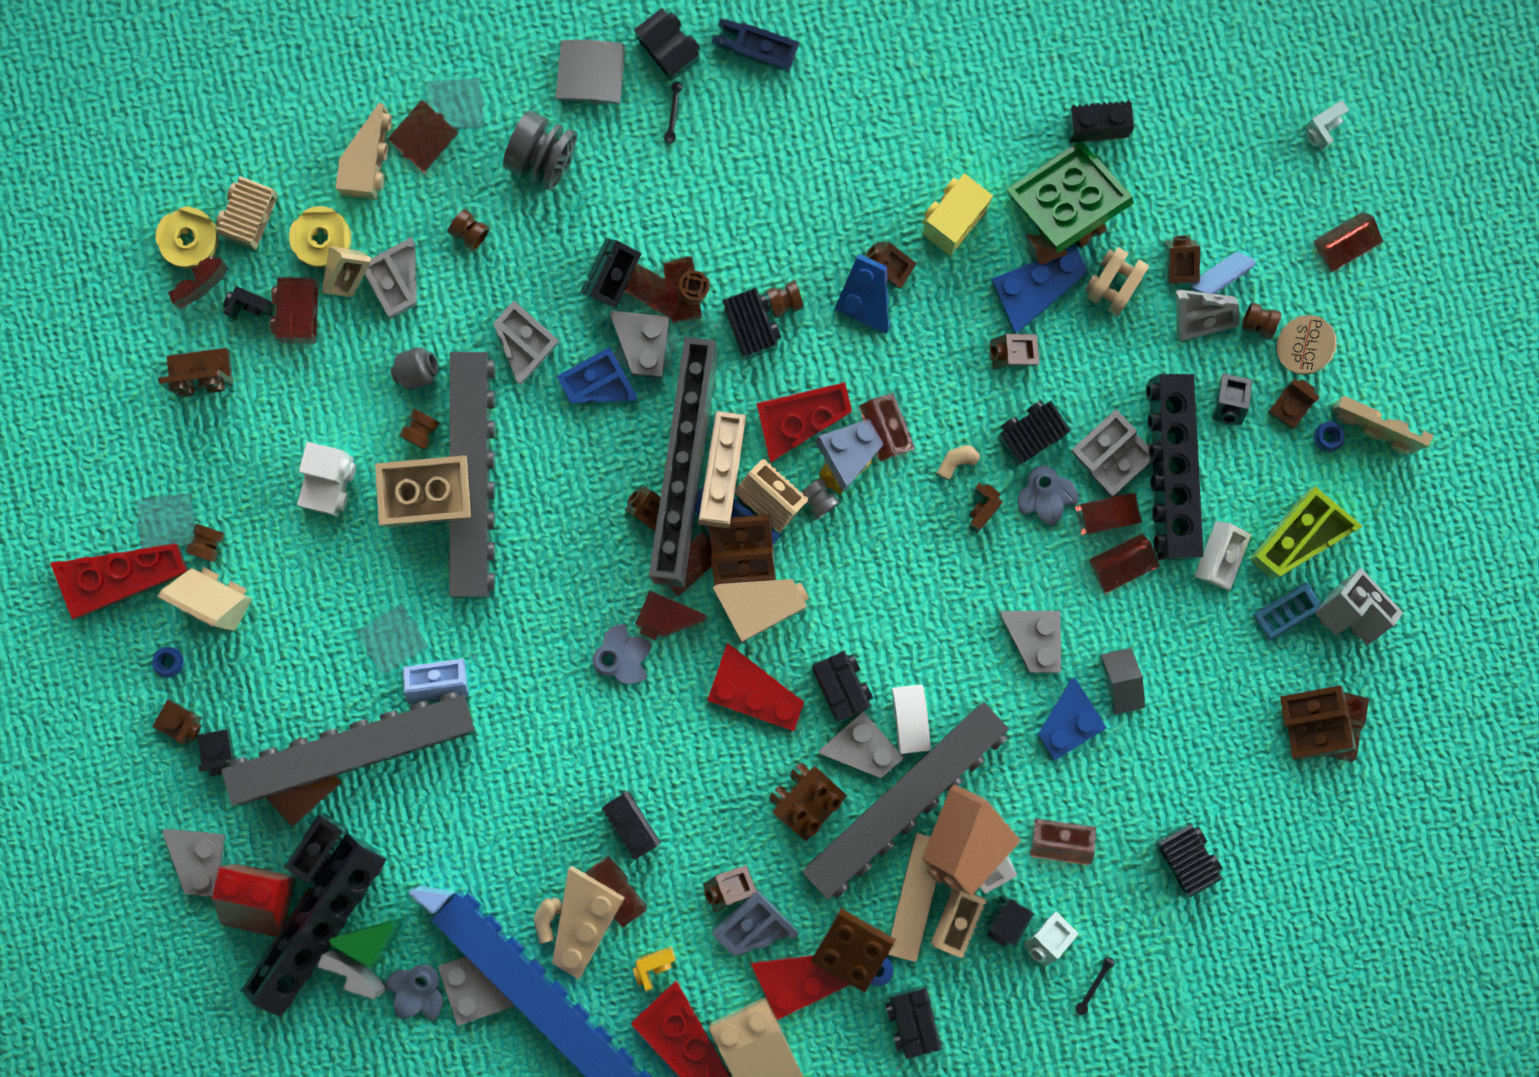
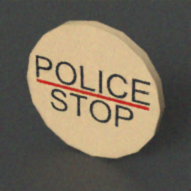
[1277,315,1337,375]

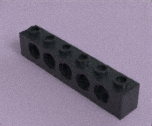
[1146,374,1204,560]
[241,833,387,1017]

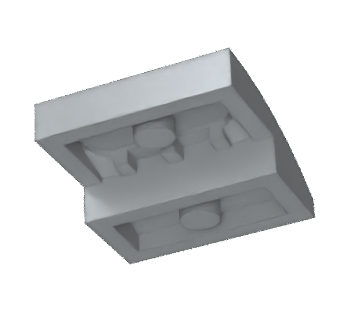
[556,40,626,105]
[1071,409,1152,498]
[318,949,386,999]

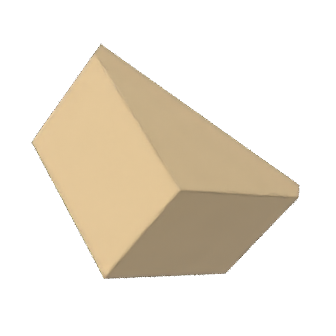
[323,246,371,297]

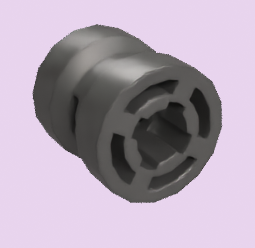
[802,478,840,520]

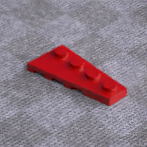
[50,543,188,620]
[631,979,730,1077]

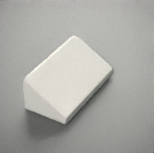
[1195,521,1251,591]

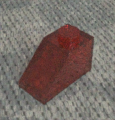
[1075,493,1142,535]
[635,590,707,640]

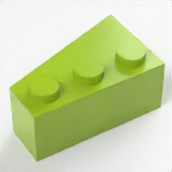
[1249,486,1363,579]

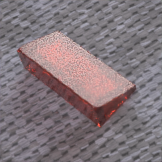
[1313,212,1384,272]
[663,256,702,323]
[859,393,915,461]
[668,532,712,597]
[1089,534,1160,593]
[1030,818,1096,865]

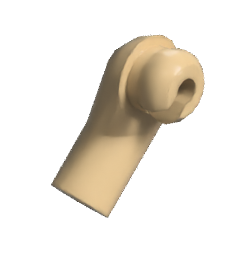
[936,445,980,480]
[533,898,562,944]

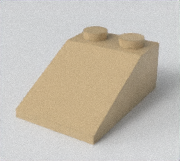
[375,456,471,528]
[158,567,252,631]
[709,997,804,1077]

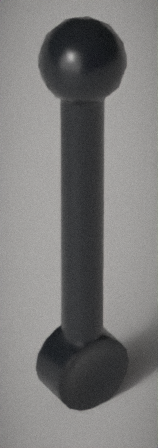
[664,81,683,144]
[1075,957,1115,1015]

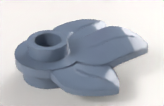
[1018,466,1078,526]
[593,624,652,684]
[385,964,443,1021]

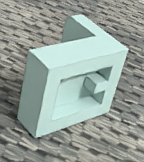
[1305,100,1349,151]
[1023,912,1079,966]

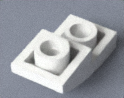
[892,684,931,754]

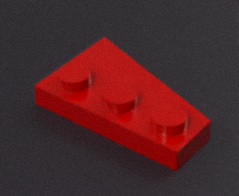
[756,382,852,463]
[707,643,804,731]
[750,954,850,1020]

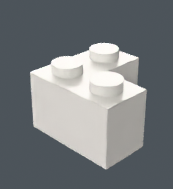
[297,442,356,517]

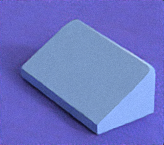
[1189,252,1256,294]
[403,659,469,704]
[409,886,456,913]

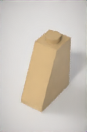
[713,579,809,643]

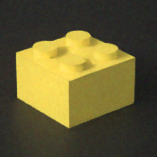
[922,173,993,256]

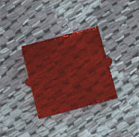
[388,100,459,172]

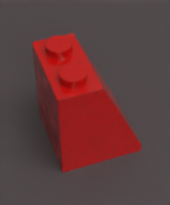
[212,864,296,937]

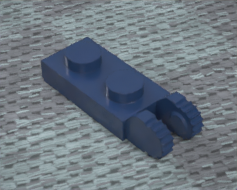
[711,18,800,73]

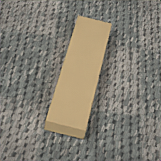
[699,411,746,528]
[888,833,936,962]

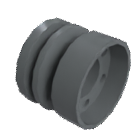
[503,110,578,191]

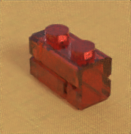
[270,277,319,343]

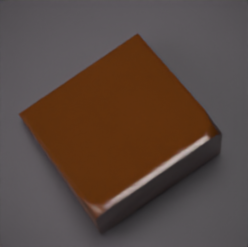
[1025,234,1068,265]

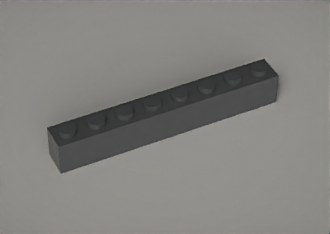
[649,337,719,587]
[450,352,496,599]
[221,692,476,807]
[802,702,1009,899]

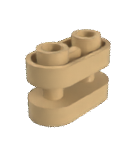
[1085,247,1149,317]

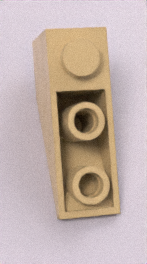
[336,103,392,199]

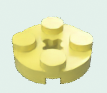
[289,206,352,268]
[156,207,219,269]

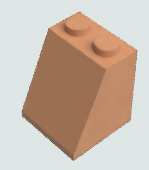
[922,784,1021,896]

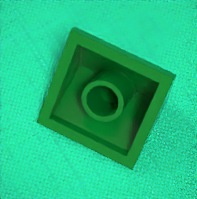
[330,918,403,968]

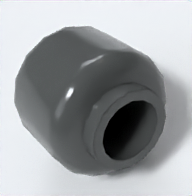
[391,347,439,391]

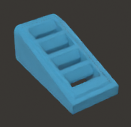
[1253,582,1322,640]

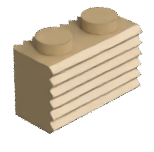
[216,177,278,250]
[735,459,808,533]
[931,890,986,958]

